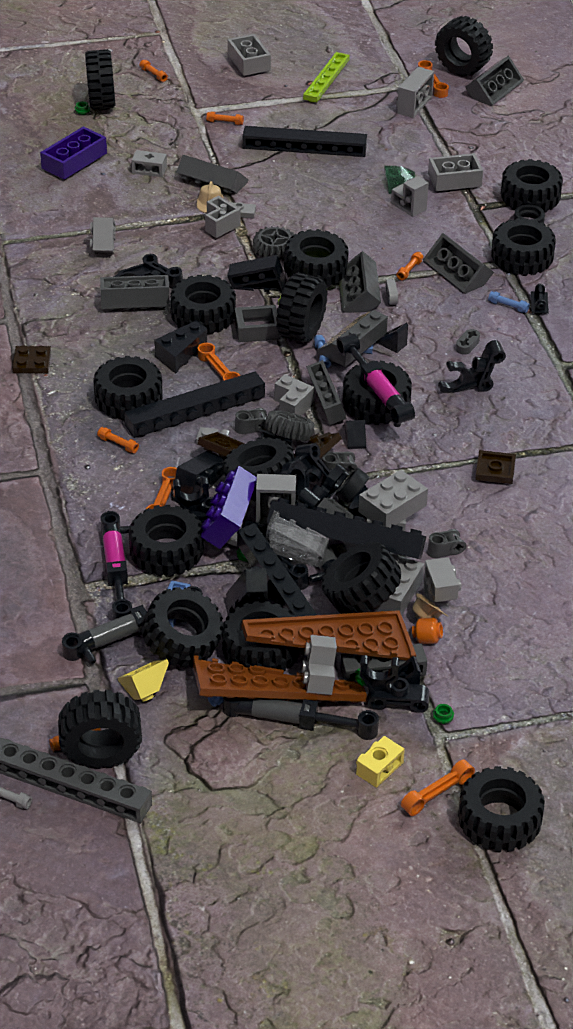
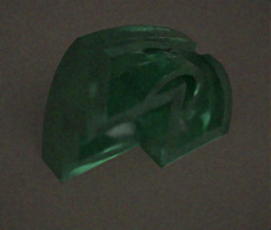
[384,166,415,194]

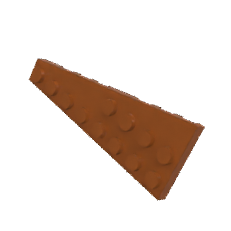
[241,610,416,660]
[192,656,367,703]

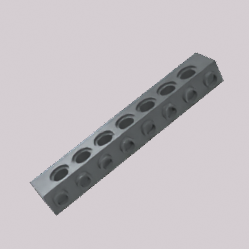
[0,738,152,824]

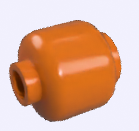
[412,617,443,645]

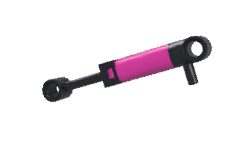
[336,333,415,427]
[100,511,132,620]

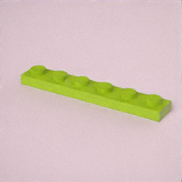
[303,52,350,103]

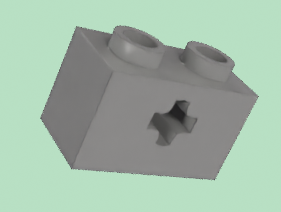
[132,150,167,177]

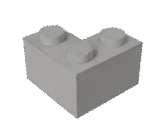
[391,176,429,217]
[205,196,240,238]
[90,217,116,253]
[274,374,315,416]
[423,557,461,602]
[301,635,337,695]

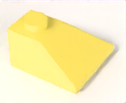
[118,659,169,702]

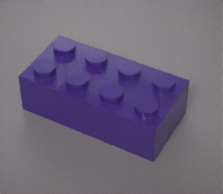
[40,126,107,180]
[201,466,257,549]

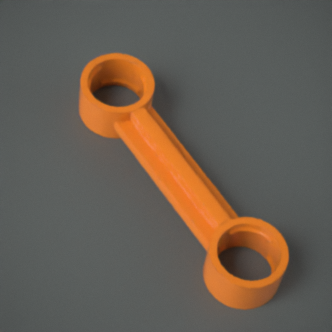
[418,60,449,98]
[198,343,240,381]
[146,467,177,509]
[401,759,475,816]

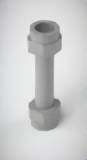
[0,787,32,809]

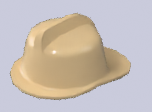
[197,181,224,213]
[412,593,449,620]

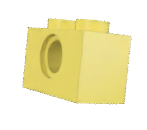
[356,736,404,788]

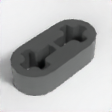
[456,329,480,354]

